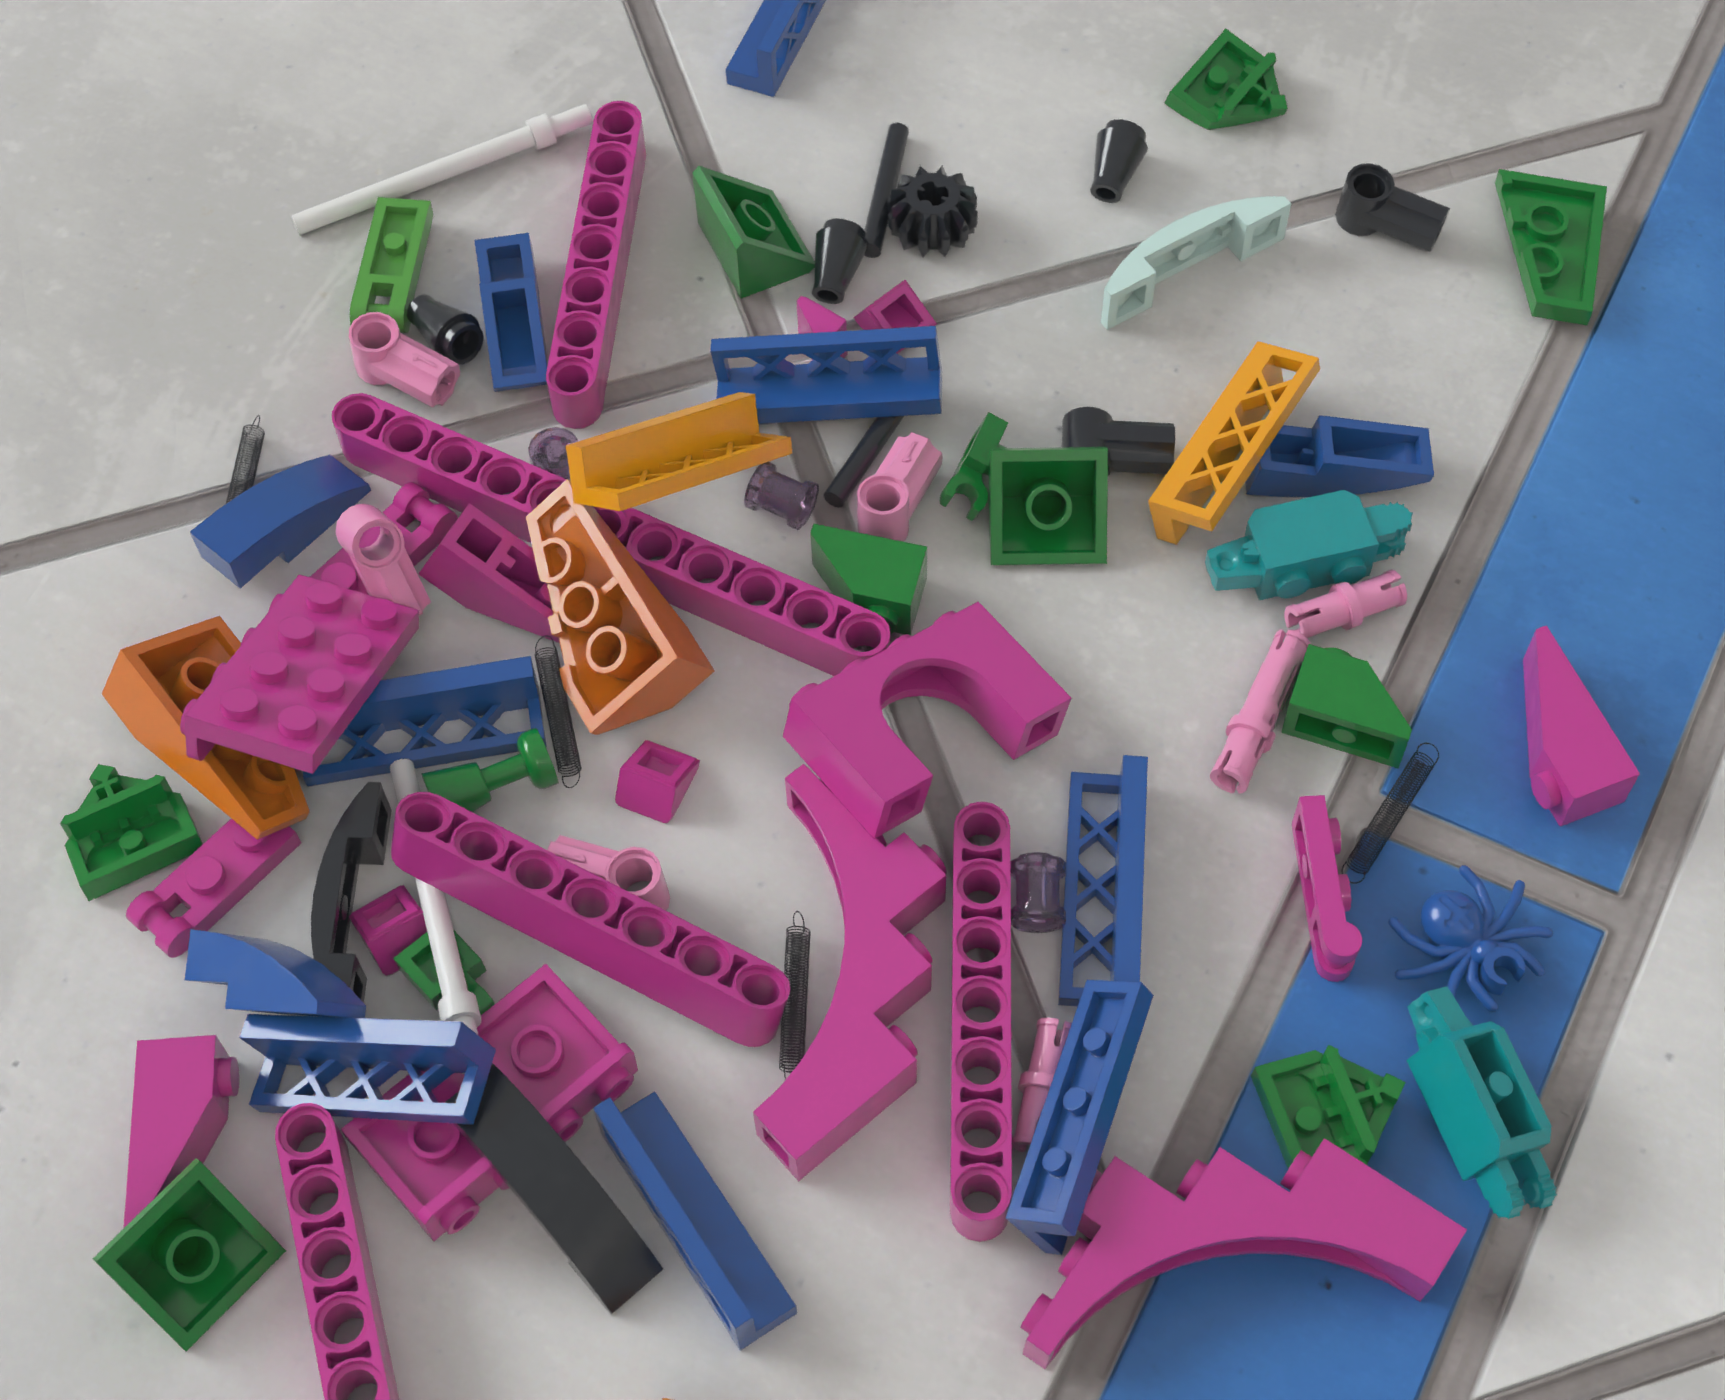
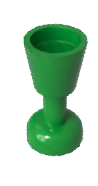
[421,728,559,812]

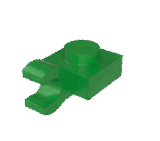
[939,412,1008,521]
[393,929,495,1015]

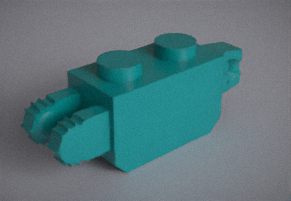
[1205,490,1413,601]
[1406,986,1557,1219]

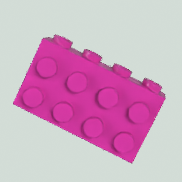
[180,574,419,774]
[341,963,638,1242]

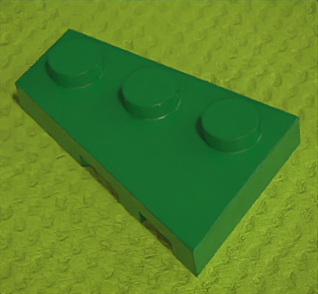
[1495,169,1607,326]

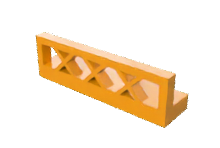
[1148,341,1320,545]
[566,392,793,511]

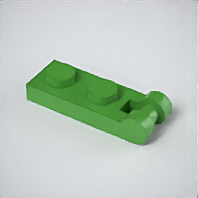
[350,197,434,333]

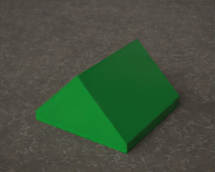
[692,165,815,299]
[988,447,1108,565]
[93,1158,286,1352]

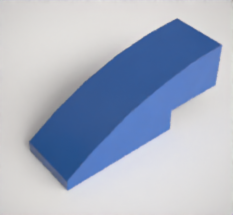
[474,233,548,392]
[1245,415,1434,497]
[190,454,371,589]
[184,929,366,1018]

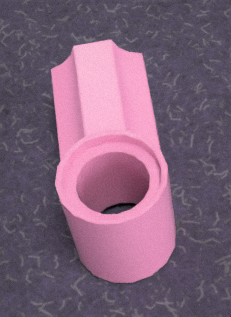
[349,312,460,408]
[857,432,943,542]
[336,504,431,615]
[547,835,670,911]

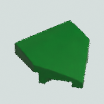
[1164,28,1288,130]
[60,764,203,901]
[1251,1044,1406,1169]

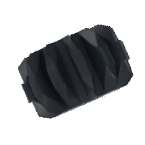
[888,165,978,258]

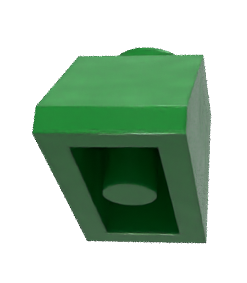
[810,523,927,635]
[1281,644,1412,769]

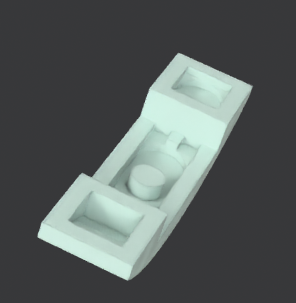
[1101,196,1291,330]

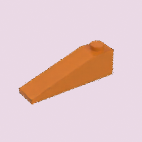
[526,479,715,735]
[102,615,310,840]

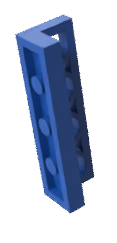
[725,0,826,97]
[710,326,942,424]
[303,656,547,787]
[1058,755,1148,1007]
[1005,980,1154,1255]
[239,1014,496,1125]
[593,1091,797,1351]

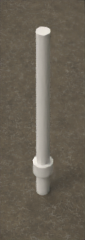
[291,104,593,235]
[390,759,482,1074]

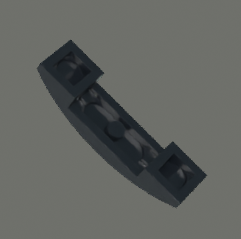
[311,782,392,1003]
[445,1063,663,1315]

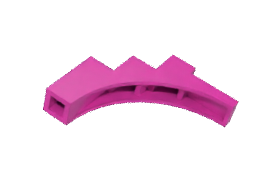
[753,763,947,1182]
[1020,1138,1467,1370]

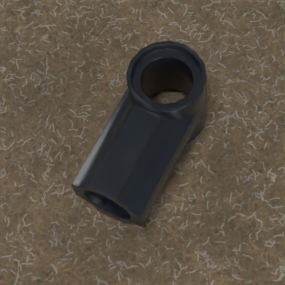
[1335,163,1450,252]
[1062,407,1175,476]

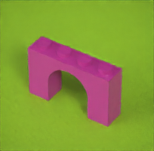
[783,602,1072,839]

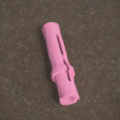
[1210,629,1310,794]

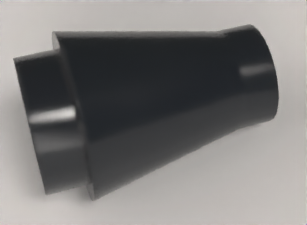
[1090,119,1148,203]
[812,218,868,304]
[407,295,484,364]

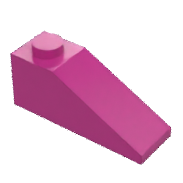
[418,503,559,643]
[1523,625,1640,827]
[124,1035,240,1228]

